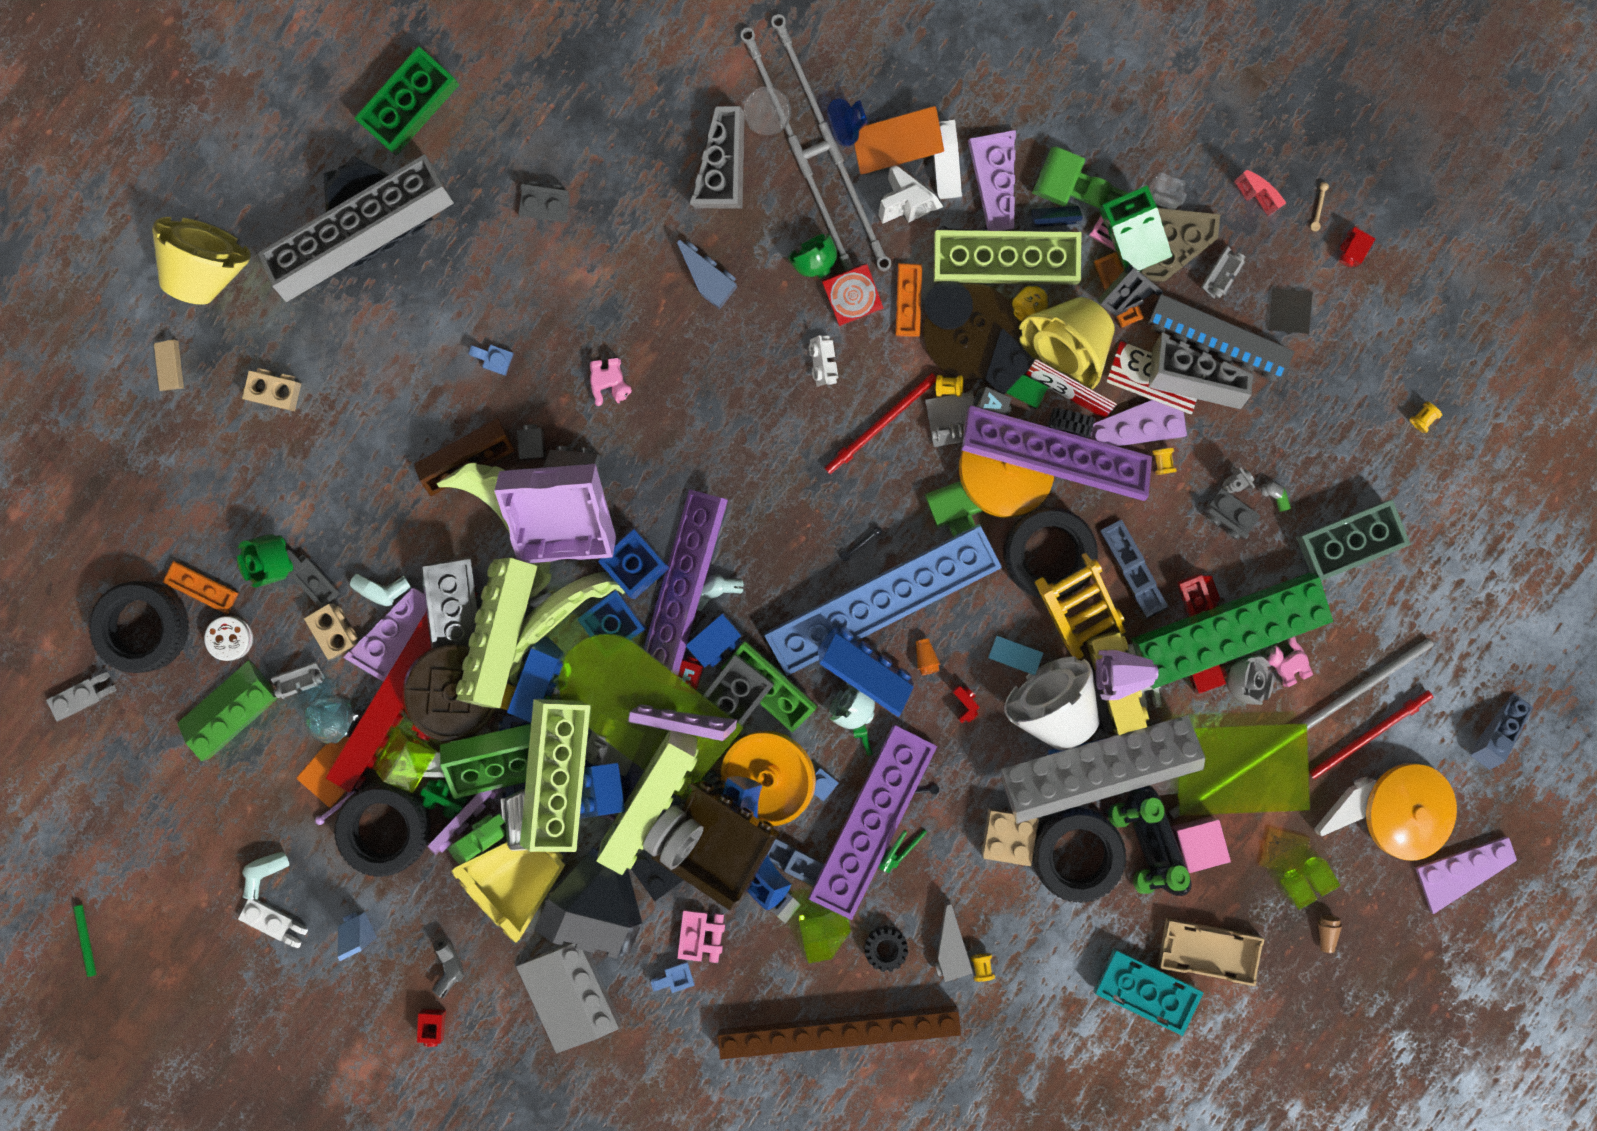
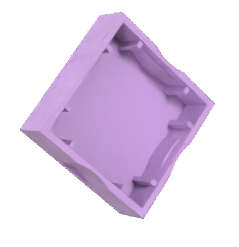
[494,464,616,563]

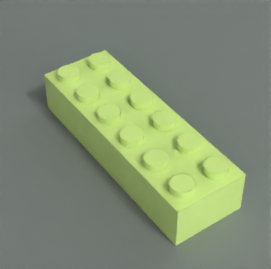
[933,230,1081,285]
[456,558,537,708]
[520,699,590,852]
[597,730,699,875]

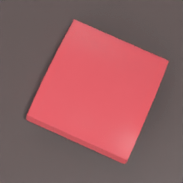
[1234,170,1286,216]

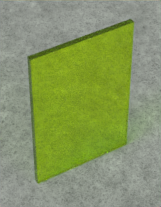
[1178,723,1310,816]

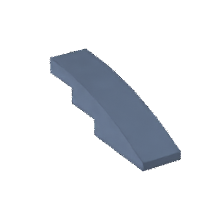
[1100,520,1168,620]
[768,837,824,886]

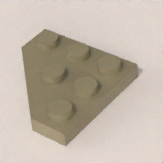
[1140,208,1220,283]

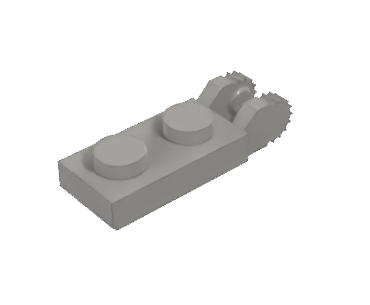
[46,672,117,721]

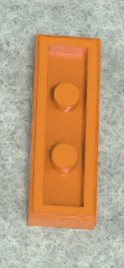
[1093,252,1144,328]
[895,263,922,337]
[163,561,239,614]

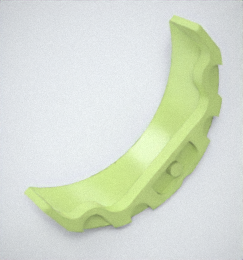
[437,463,552,598]
[508,572,625,685]

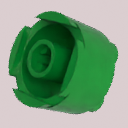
[237,534,293,588]

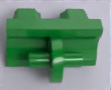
[420,779,469,819]

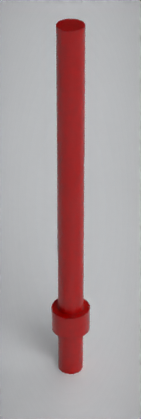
[824,373,937,474]
[1309,690,1434,780]

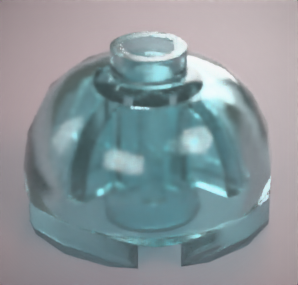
[304,695,352,745]

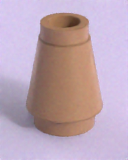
[1318,915,1343,953]

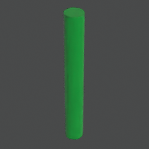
[73,904,97,977]

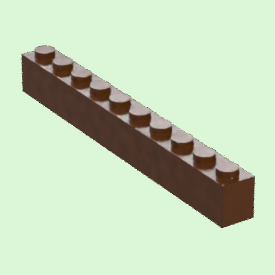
[718,1005,961,1060]

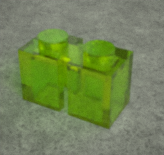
[1279,857,1341,910]

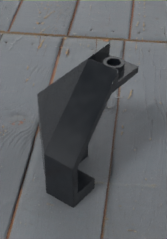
[323,156,433,271]
[535,847,642,959]

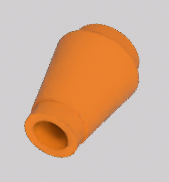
[915,638,940,675]

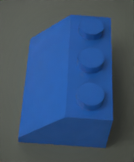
[507,636,565,723]

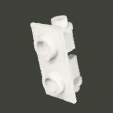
[809,336,838,387]

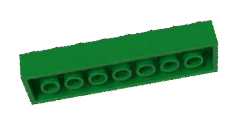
[1131,572,1334,689]

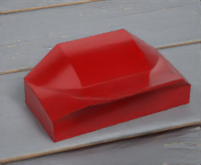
[1177,573,1220,617]

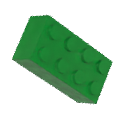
[354,46,459,156]

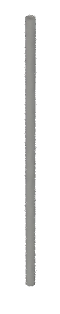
[1169,638,1434,819]

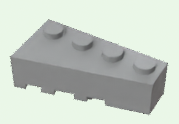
[690,106,745,208]
[1149,332,1253,409]

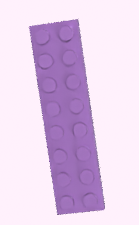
[962,405,1152,501]
[637,489,728,686]
[808,724,937,920]

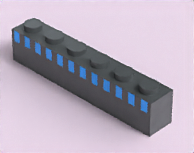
[1146,294,1295,382]

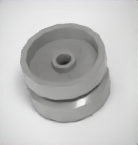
[643,806,704,870]

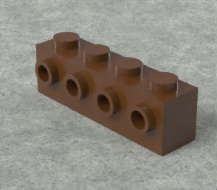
[414,418,515,496]

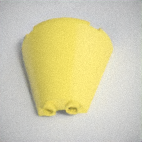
[451,842,565,943]

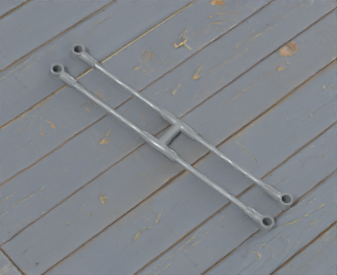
[741,14,891,272]

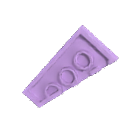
[968,130,1016,231]
[1089,400,1187,446]
[343,588,426,682]
[629,705,737,741]
[428,788,502,855]
[1415,837,1517,914]

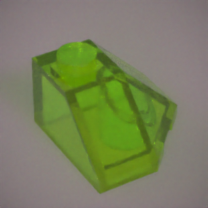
[799,910,851,964]

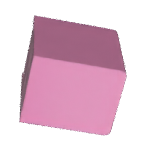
[1171,815,1231,873]

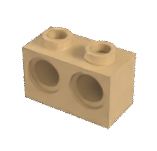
[242,368,301,411]
[304,604,358,660]

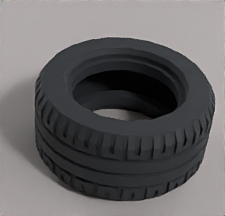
[1003,507,1098,599]
[89,581,189,673]
[334,782,431,877]
[1032,807,1126,903]

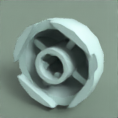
[829,683,875,729]

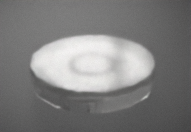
[744,86,791,135]

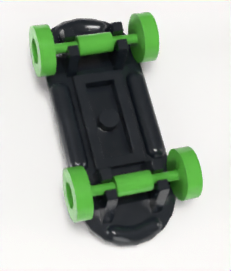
[1108,785,1192,896]

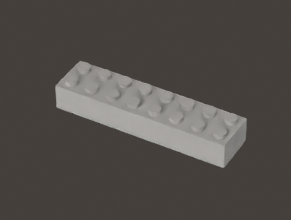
[258,154,454,302]
[1001,715,1205,824]

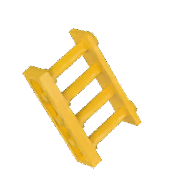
[1035,553,1126,659]

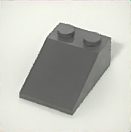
[543,446,600,474]
[694,654,775,737]

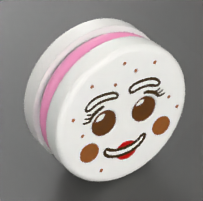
[204,616,253,661]

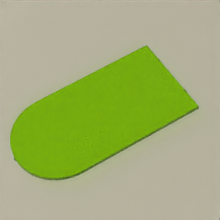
[558,634,743,800]

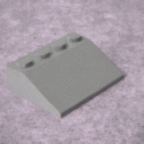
[516,942,622,1053]

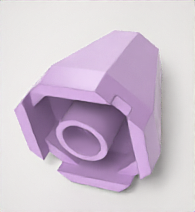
[1095,650,1158,700]

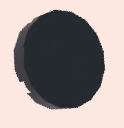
[925,281,973,330]

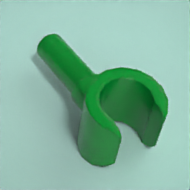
[853,725,873,756]

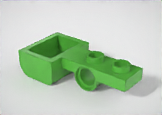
[1032,147,1129,209]
[925,481,983,537]
[447,814,506,865]

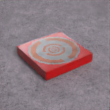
[822,263,884,326]

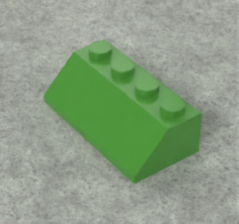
[721,641,818,733]
[177,660,278,761]
[440,724,531,799]

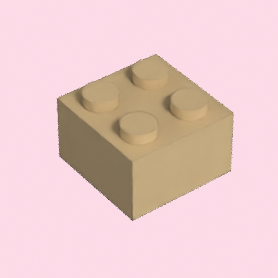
[981,808,1039,866]

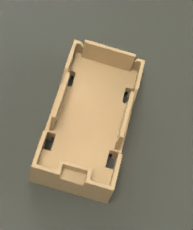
[1157,918,1264,986]

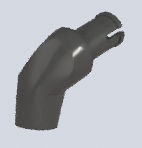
[432,938,464,998]

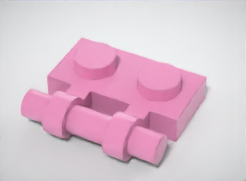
[677,909,725,963]

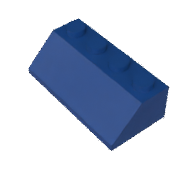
[818,626,914,717]

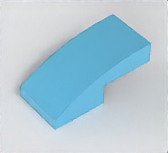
[988,635,1043,675]

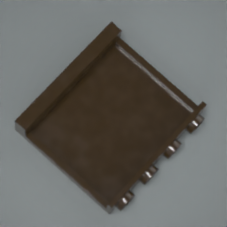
[651,781,779,910]

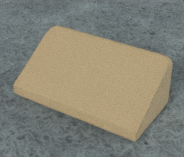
[154,340,184,391]

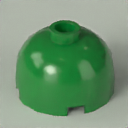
[788,233,837,278]

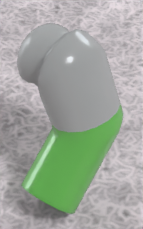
[1261,481,1291,512]

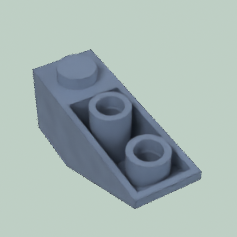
[677,240,737,310]
[1470,693,1533,770]

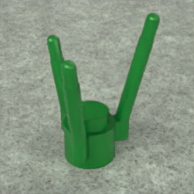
[878,830,927,873]

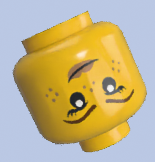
[1012,286,1048,321]

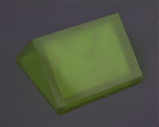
[373,726,437,793]

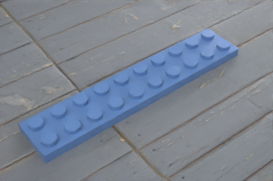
[764,524,1002,676]

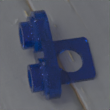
[827,99,868,147]

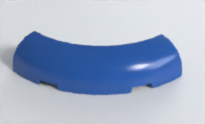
[723,776,792,910]

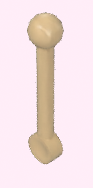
[1310,182,1329,232]

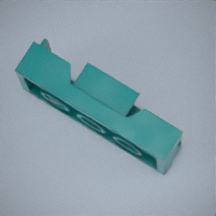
[1093,947,1204,1036]

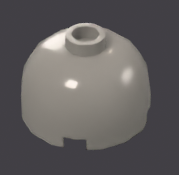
[1227,656,1274,705]

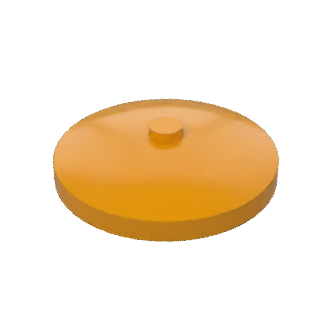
[959,451,1054,518]
[721,731,816,826]
[1366,763,1457,860]

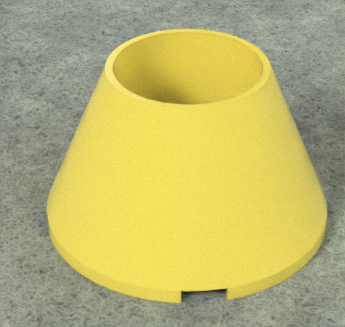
[152,217,251,304]
[1019,297,1115,390]

